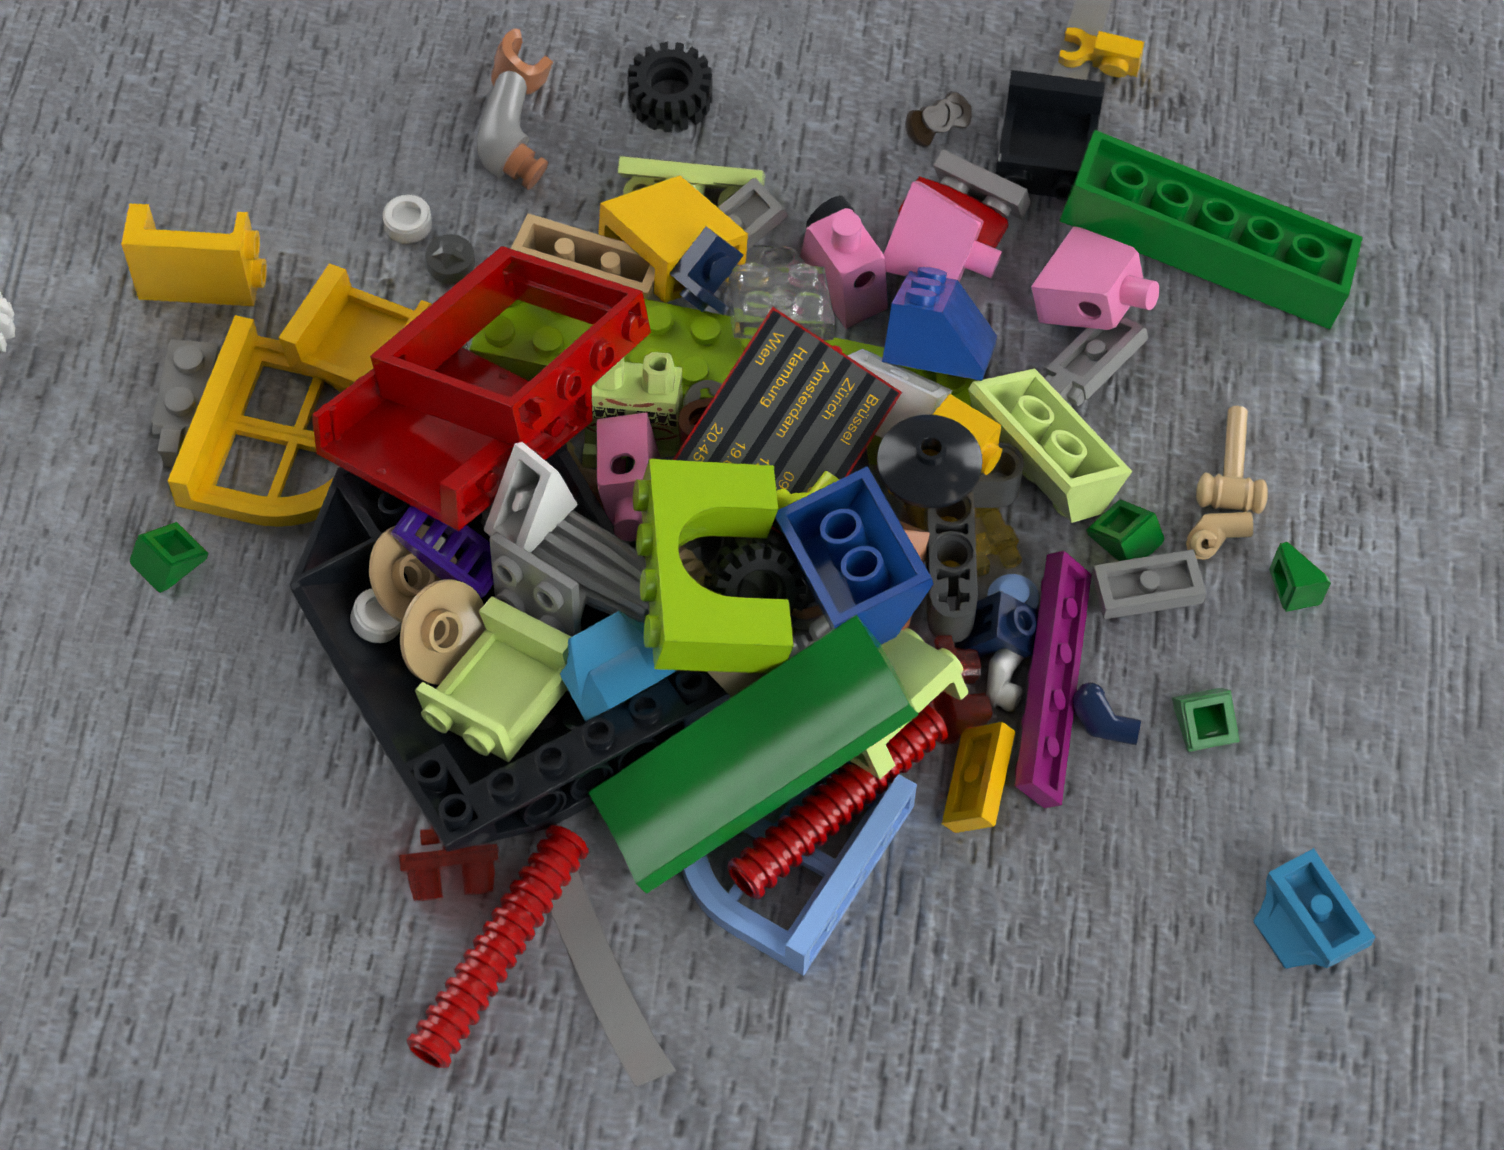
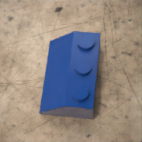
[882,267,997,381]
[775,466,934,645]

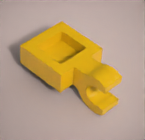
[1058,27,1144,77]

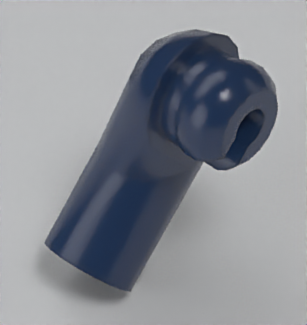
[1073,682,1141,745]

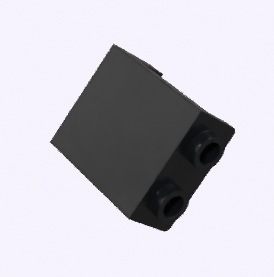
[995,70,1105,201]

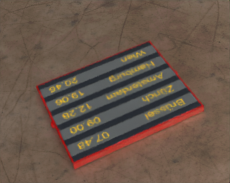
[673,307,902,536]

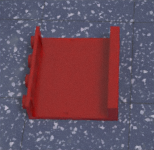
[312,347,593,531]

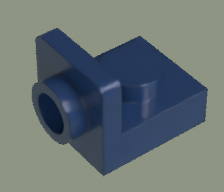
[669,226,744,316]
[954,591,1038,662]

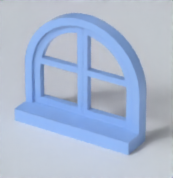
[682,761,917,976]

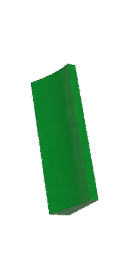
[1059,130,1363,330]
[588,615,919,894]

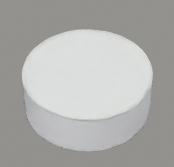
[383,195,432,244]
[350,589,402,643]

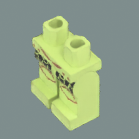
[582,352,683,471]

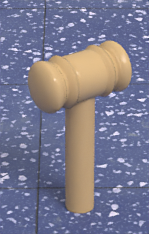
[1196,406,1268,514]

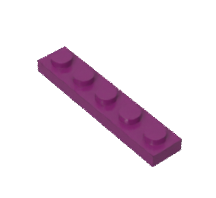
[1015,551,1092,808]

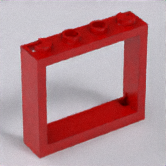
[370,246,651,446]

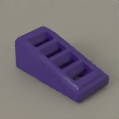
[390,505,494,598]

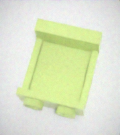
[415,596,571,762]
[850,628,969,779]

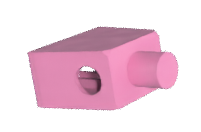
[883,181,1002,282]
[799,208,888,329]
[1031,226,1159,330]
[597,412,661,541]

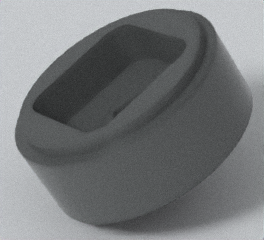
[425,234,475,284]

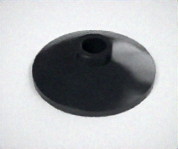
[877,415,983,508]

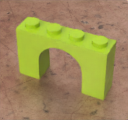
[633,459,794,673]

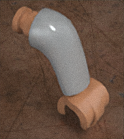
[477,29,553,190]

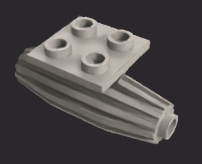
[480,503,650,637]

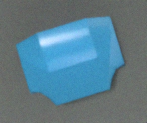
[560,611,677,721]
[1253,848,1376,969]

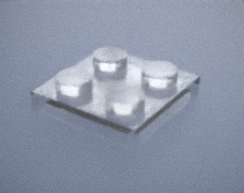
[725,262,835,340]

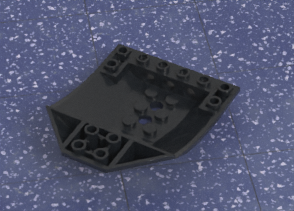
[290,444,730,852]

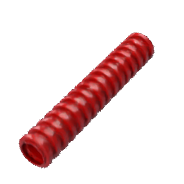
[728,705,948,900]
[406,825,589,1068]

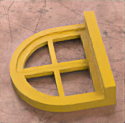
[168,315,346,527]

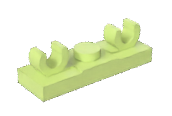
[618,156,765,206]

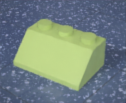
[968,369,1132,523]

